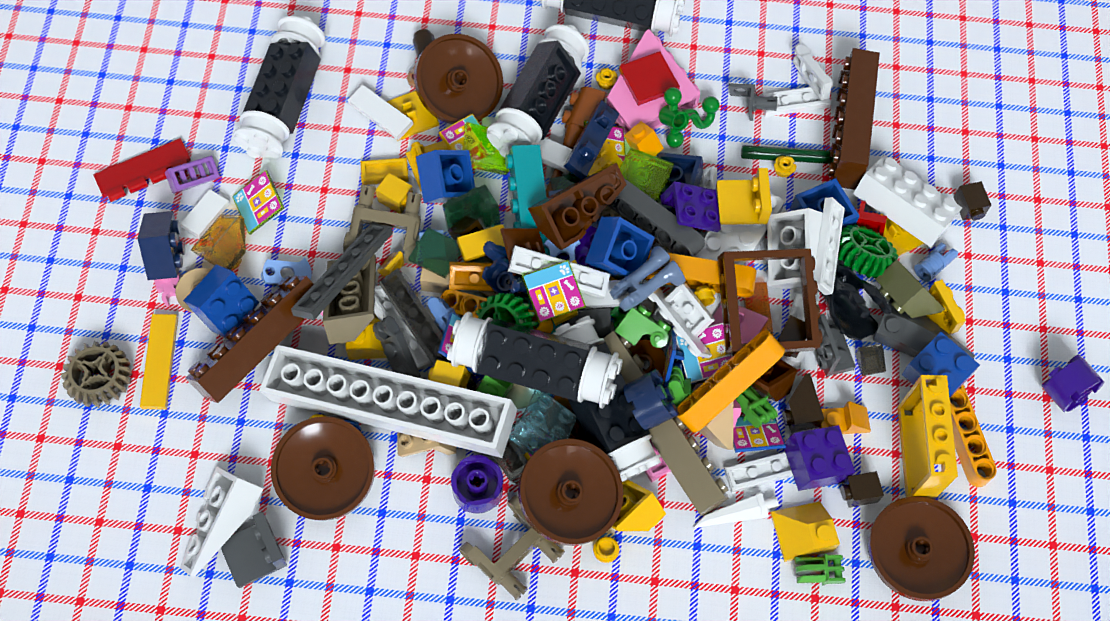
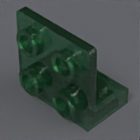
[443,185,501,229]

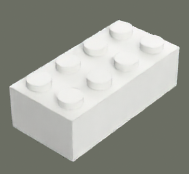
[853,155,962,247]

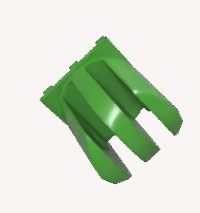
[668,366,693,408]
[736,385,778,428]
[794,554,846,586]

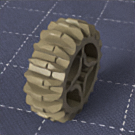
[61,341,132,408]

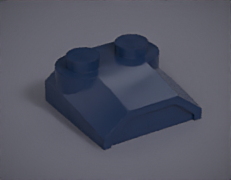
[646,152,703,196]

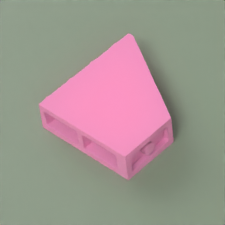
[606,29,700,134]

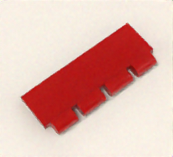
[93,138,191,202]

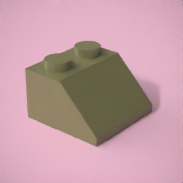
[875,260,945,318]

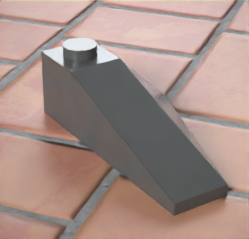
[873,297,975,359]

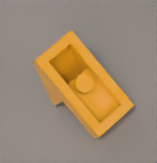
[819,401,871,434]

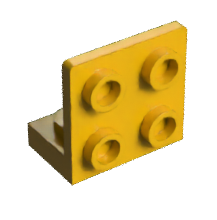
[716,168,772,225]

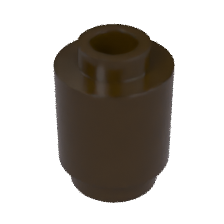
[413,29,435,59]

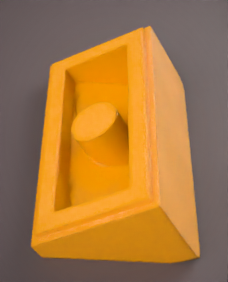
[449,262,494,291]

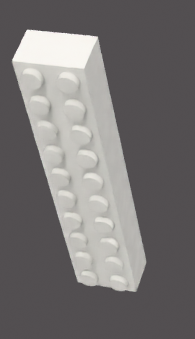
[259,345,518,458]

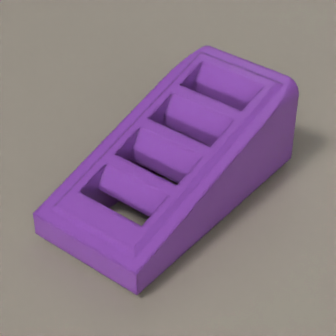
[165,155,220,194]

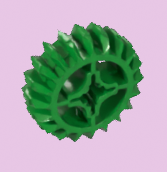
[838,224,899,279]
[475,293,538,329]

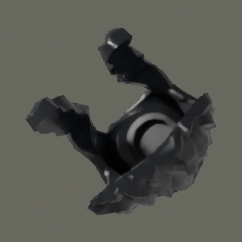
[818,264,893,340]

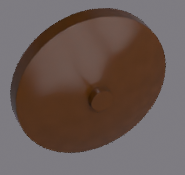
[414,34,503,124]
[271,417,375,521]
[518,439,623,546]
[868,496,975,601]

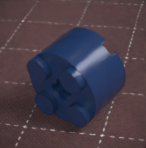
[623,369,679,430]

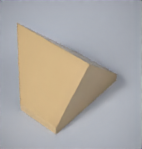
[698,401,733,450]

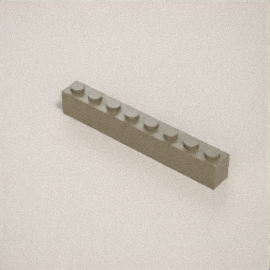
[604,331,729,515]

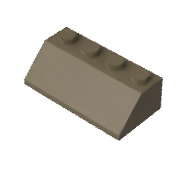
[323,254,376,345]

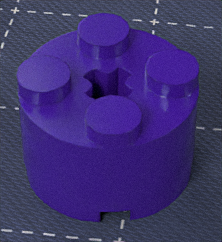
[1042,354,1104,413]
[451,455,503,514]

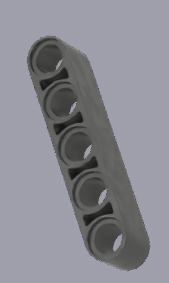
[607,178,705,257]

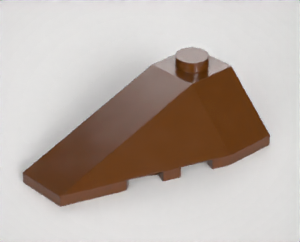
[528,163,627,250]

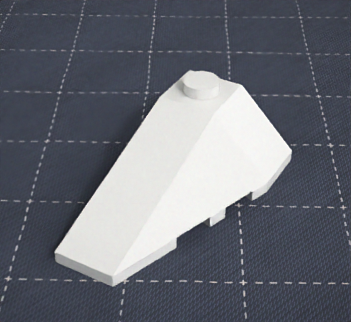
[180,467,263,577]

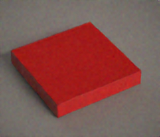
[619,51,680,106]

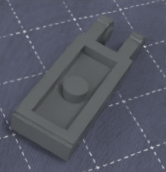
[373,316,421,378]

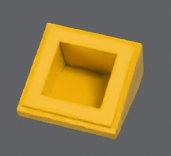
[377,251,405,280]

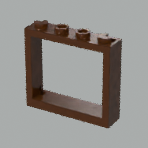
[717,249,823,355]

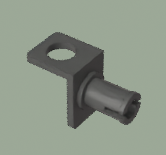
[729,83,778,121]

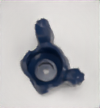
[482,241,530,295]

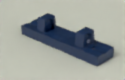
[563,100,619,180]

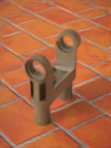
[343,185,422,264]
[458,495,565,601]

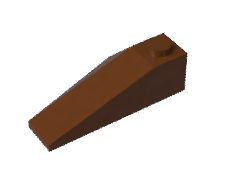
[733,355,798,402]

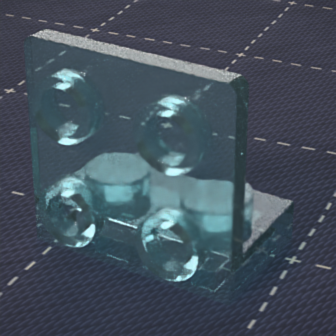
[509,390,577,455]

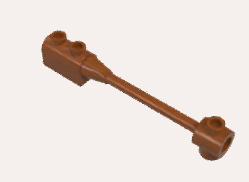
[546,87,606,198]

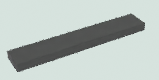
[291,223,393,320]

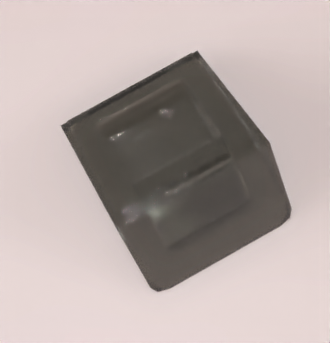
[855,344,886,376]

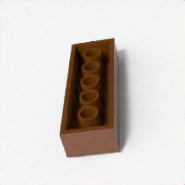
[827,48,880,190]
[185,276,314,403]

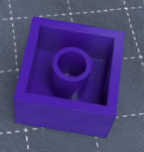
[784,425,856,491]

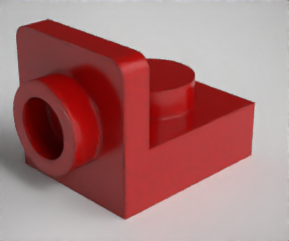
[855,200,887,237]

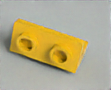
[926,279,966,335]

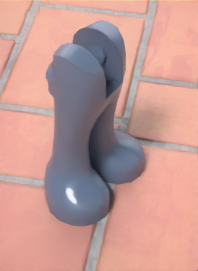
[609,245,686,311]

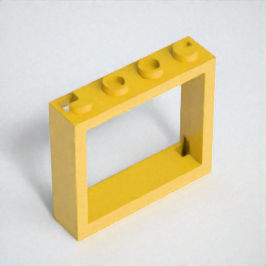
[897,375,958,499]

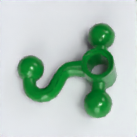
[659,87,720,148]

